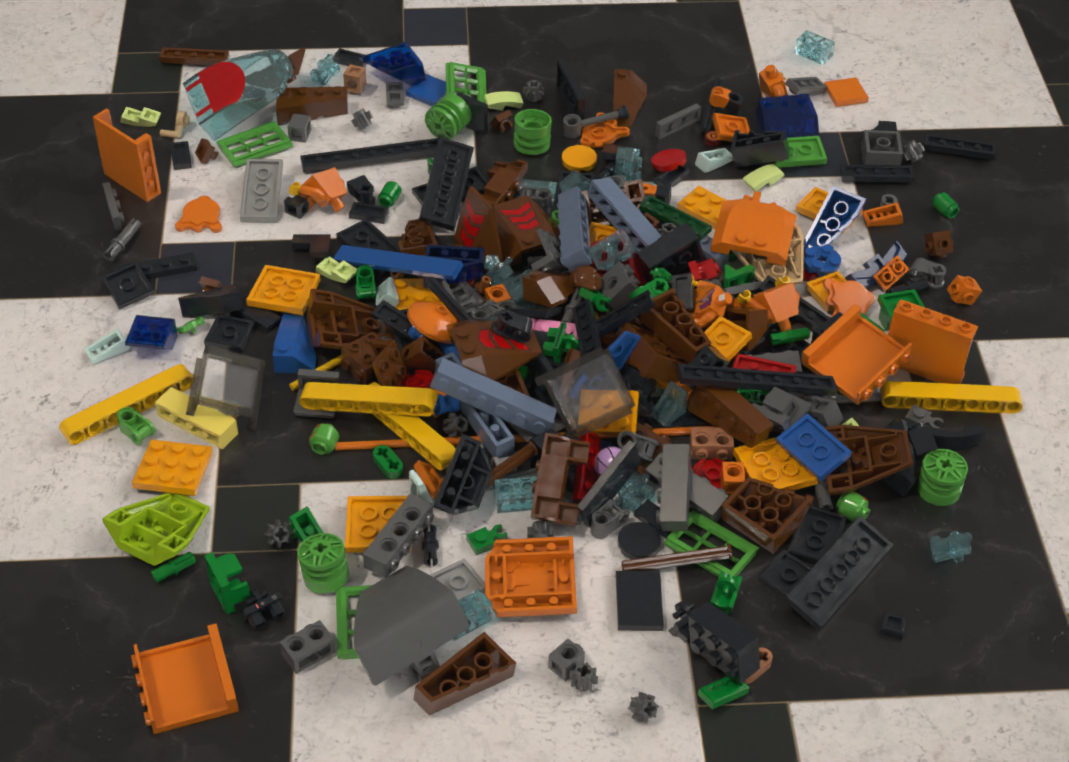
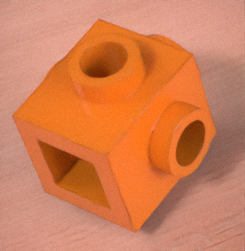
[947,275,983,305]

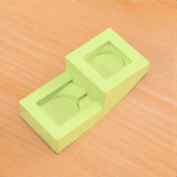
[484,91,523,111]
[120,107,161,127]
[743,164,785,191]
[316,257,357,283]

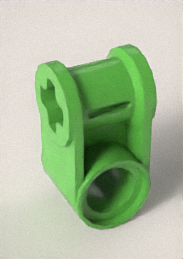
[117,407,156,445]

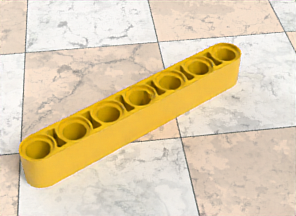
[59,364,196,445]
[880,381,1023,414]
[299,382,438,416]
[369,382,455,471]

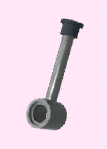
[563,105,629,139]

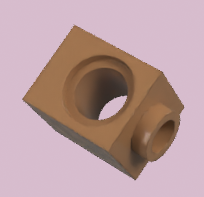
[343,64,367,94]

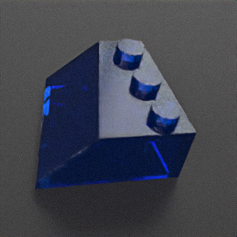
[359,42,426,86]
[756,94,820,137]

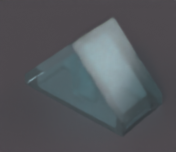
[650,381,688,427]

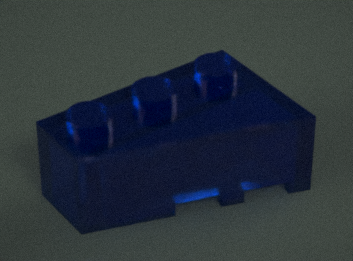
[423,244,484,288]

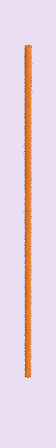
[335,426,773,451]

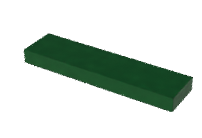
[639,195,712,241]

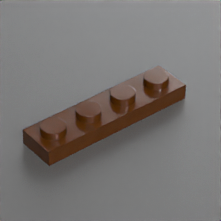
[159,47,230,66]

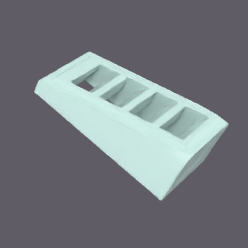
[695,148,734,173]
[376,277,399,307]
[84,329,131,364]
[409,470,434,508]

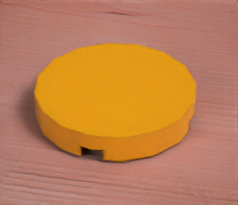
[562,145,597,172]

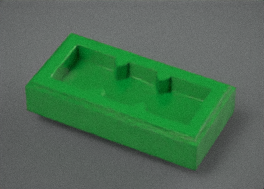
[698,677,750,709]

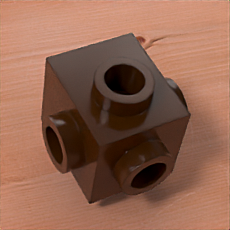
[924,230,954,259]

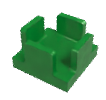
[877,289,925,331]
[204,552,250,615]

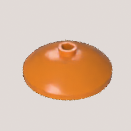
[407,301,460,344]

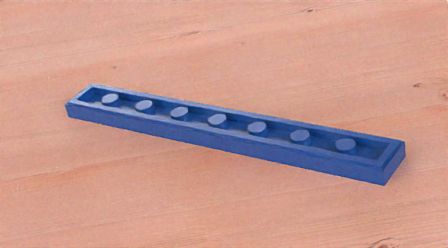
[333,245,464,280]

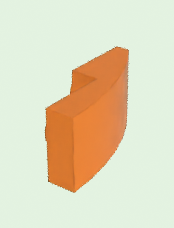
[873,255,909,291]

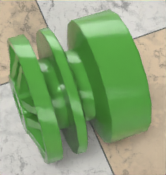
[425,94,472,140]
[513,109,552,155]
[917,449,968,506]
[297,533,350,593]

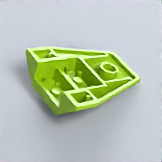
[102,493,210,566]

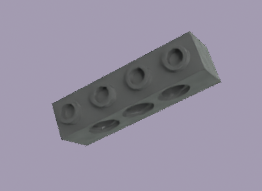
[363,493,434,578]

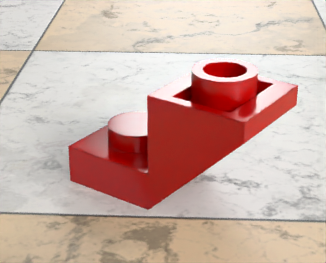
[688,258,721,281]

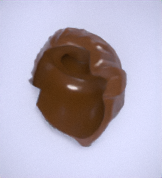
[569,265,602,291]

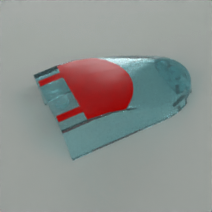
[183,49,293,141]

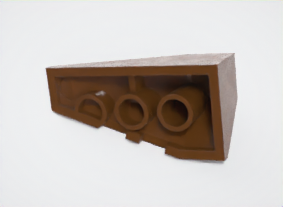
[398,219,440,258]
[522,271,577,308]
[707,305,768,351]

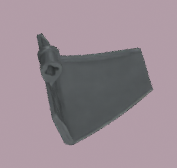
[354,566,470,686]

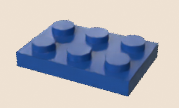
[776,413,852,481]

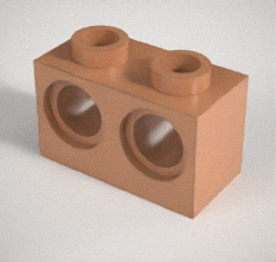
[689,427,734,461]

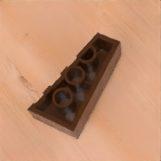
[276,86,348,126]
[640,288,711,364]
[687,385,774,448]
[413,632,516,716]

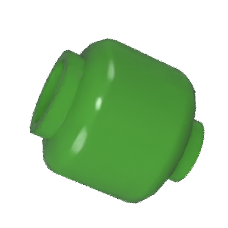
[309,423,339,455]
[836,491,870,523]

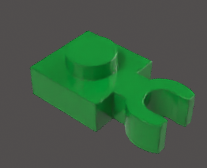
[466,524,507,555]

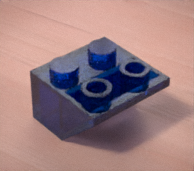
[125,315,178,350]

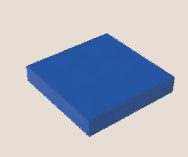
[406,74,446,106]

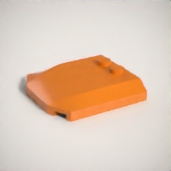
[710,199,797,266]
[485,536,577,617]

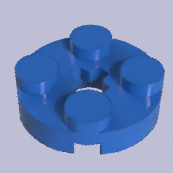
[803,244,841,277]

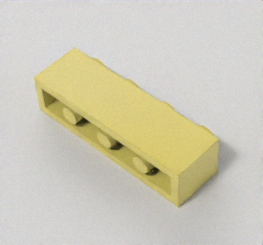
[155,387,238,450]

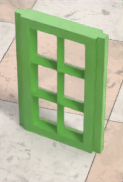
[445,62,486,104]
[216,121,293,167]
[664,510,759,577]
[336,585,372,660]

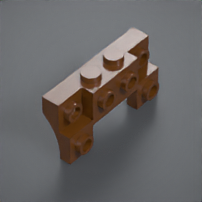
[463,160,528,206]
[530,433,590,527]

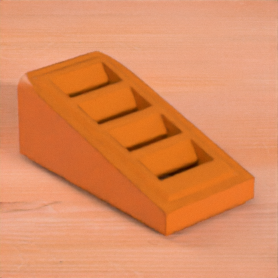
[862,202,903,227]

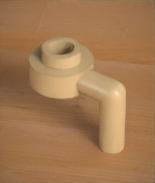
[160,111,190,139]

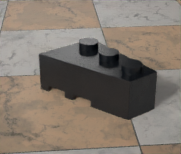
[731,130,790,167]

